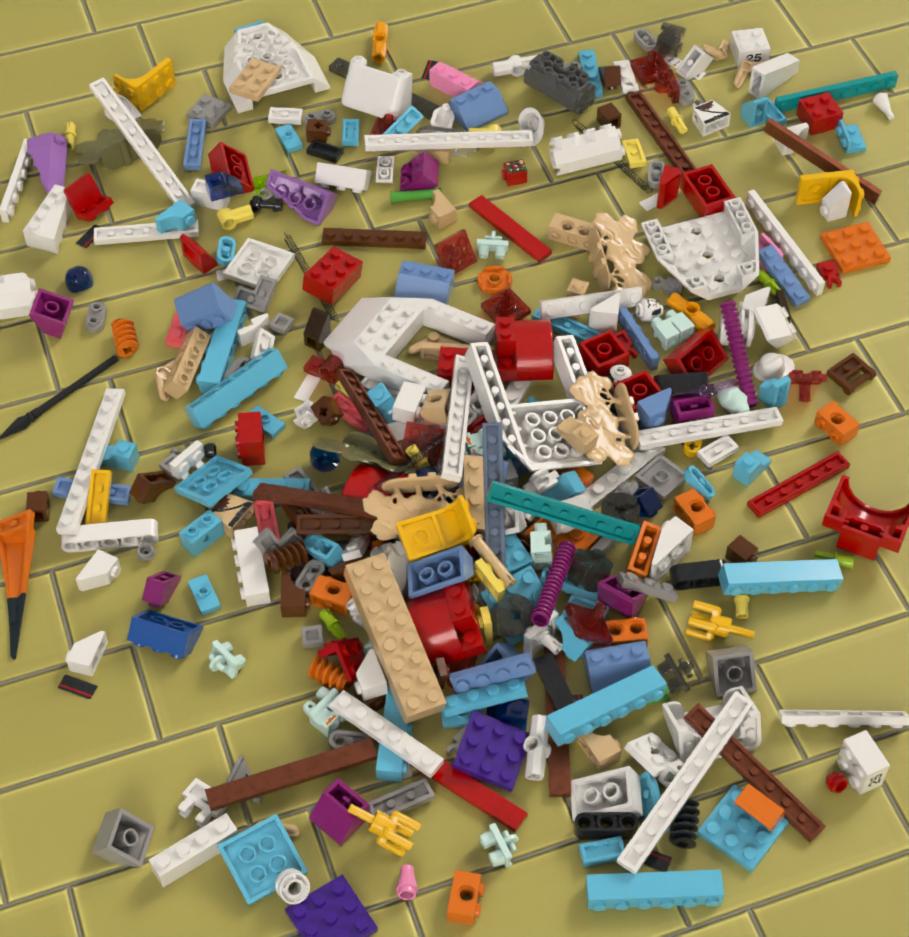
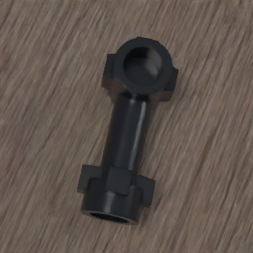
[249,196,282,213]

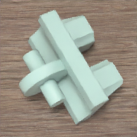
[477,231,509,260]
[208,640,246,679]
[480,823,519,868]

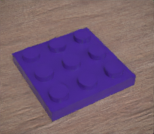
[452,710,529,792]
[285,874,378,937]

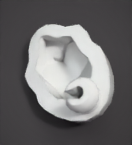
[430,103,455,133]

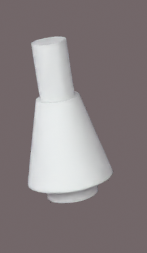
[873,92,895,121]

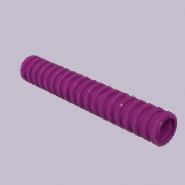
[720,300,758,408]
[531,541,576,627]

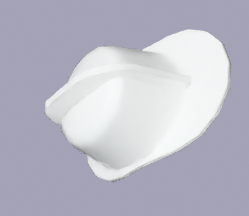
[518,107,545,147]
[753,353,795,382]

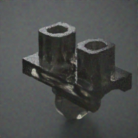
[657,653,694,694]

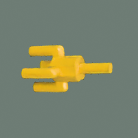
[685,600,755,642]
[347,804,421,857]

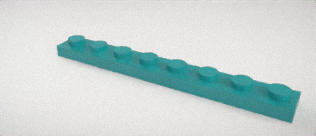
[774,71,898,113]
[485,480,641,545]

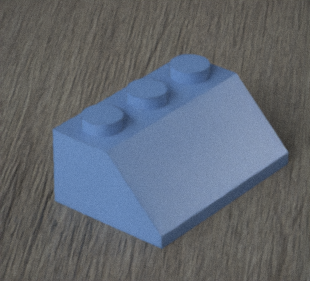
[449,81,508,132]
[394,260,455,305]
[174,282,237,332]
[407,545,474,599]
[583,641,651,694]

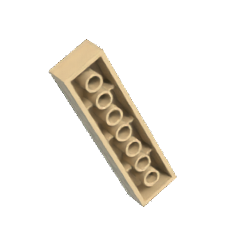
[344,553,447,724]

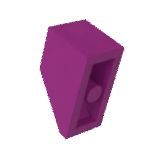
[142,571,181,607]

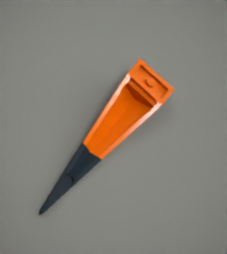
[0,509,36,660]

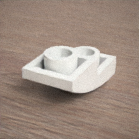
[376,156,395,183]
[237,313,270,347]

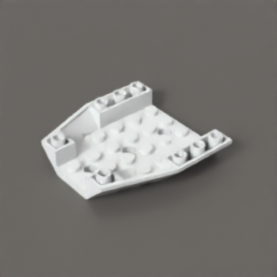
[223,22,330,113]
[641,197,759,300]

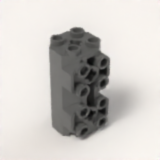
[524,51,596,115]

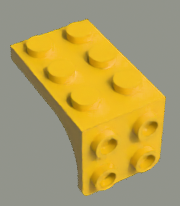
[113,57,176,113]
[795,169,864,217]
[395,495,477,562]

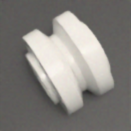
[275,868,310,904]

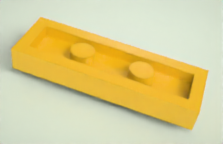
[85,469,112,525]

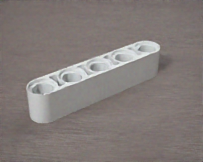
[61,519,158,553]

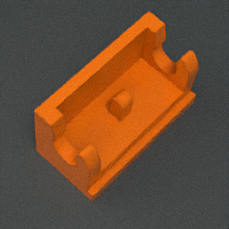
[734,783,785,832]

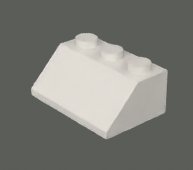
[315,162,374,194]

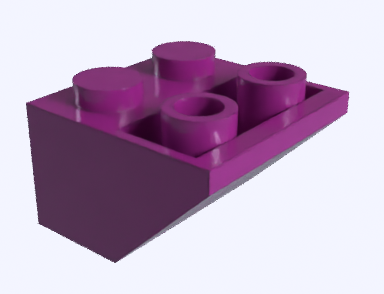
[400,151,439,192]
[669,392,715,424]
[309,778,371,846]

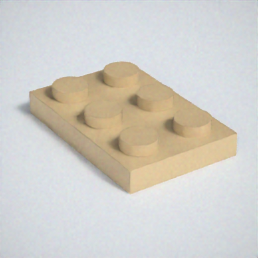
[229,58,281,102]

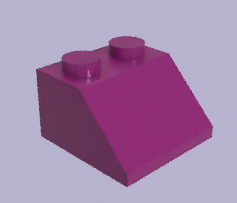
[29,288,74,339]
[597,575,648,618]

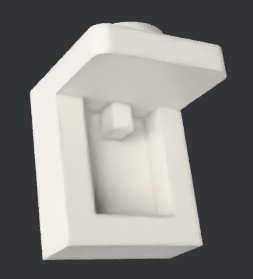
[293,400,318,429]

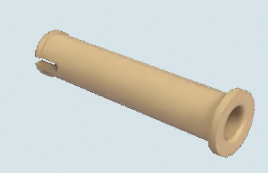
[469,534,517,589]

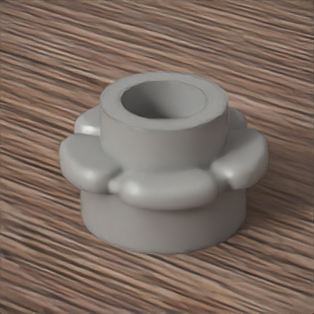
[136,543,156,561]

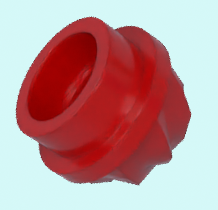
[825,771,848,793]

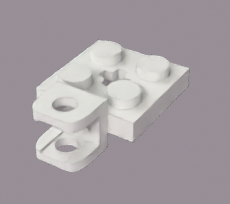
[523,465,559,495]
[624,732,684,788]

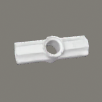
[491,55,537,77]
[523,714,551,781]

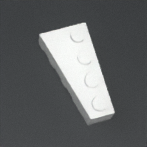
[23,184,72,254]

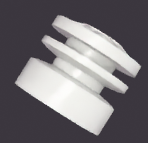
[718,309,755,348]

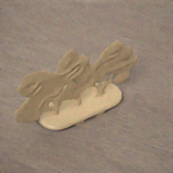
[588,213,653,298]
[569,371,639,466]
[362,472,463,541]

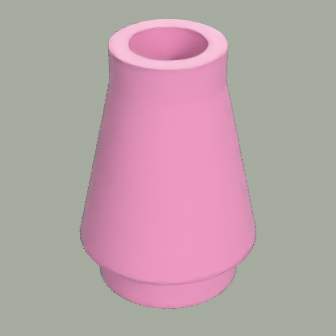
[396,864,418,900]

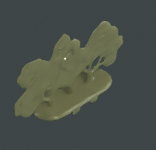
[73,118,166,169]
[312,431,422,474]

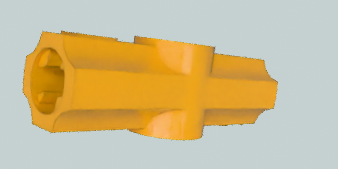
[372,22,388,64]
[667,292,716,330]

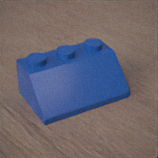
[127,609,204,659]

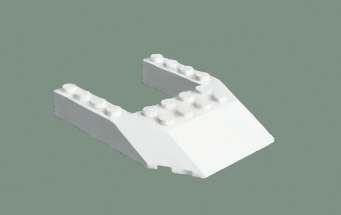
[324,297,495,395]
[464,335,603,472]

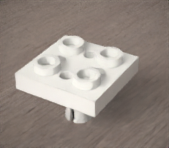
[523,610,563,657]

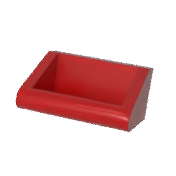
[656,165,682,209]
[180,234,217,275]

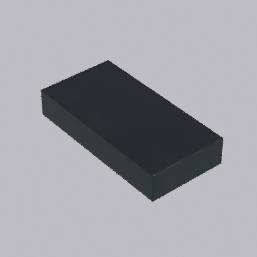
[306,139,344,163]

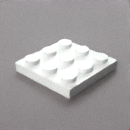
[223,238,295,288]

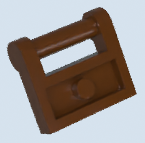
[826,353,876,395]

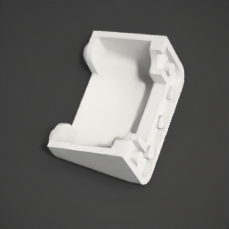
[342,56,413,121]
[662,686,762,763]

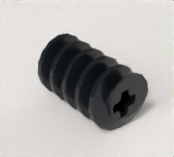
[669,799,700,849]

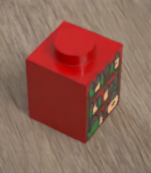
[501,159,527,186]

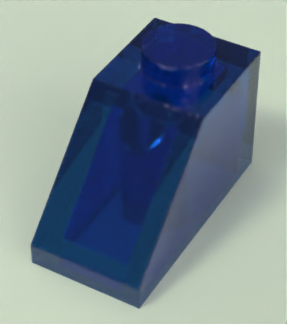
[204,171,244,202]
[620,486,663,518]
[486,699,530,730]

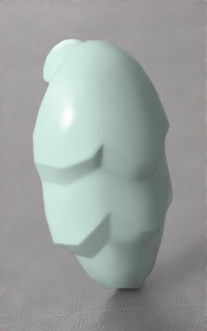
[716,384,750,414]

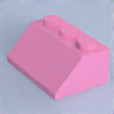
[429,61,484,97]

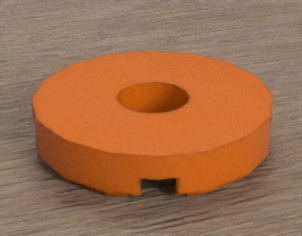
[477,265,512,296]

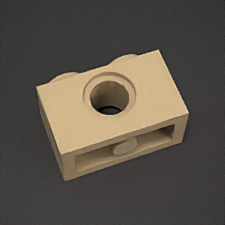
[420,388,451,425]

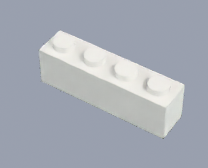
[231,527,271,607]
[149,813,238,888]

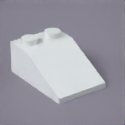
[650,516,694,582]
[571,766,643,822]

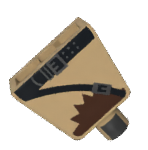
[205,494,255,539]

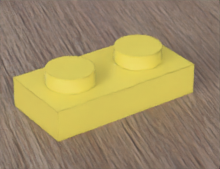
[622,139,647,168]
[474,558,506,602]
[477,606,493,646]

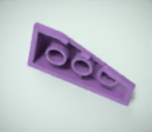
[27,132,67,193]
[266,169,338,226]

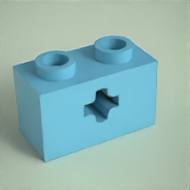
[179,510,224,557]

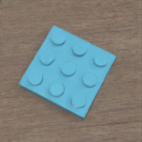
[174,455,253,508]
[478,565,559,646]
[697,784,789,873]
[217,814,308,906]

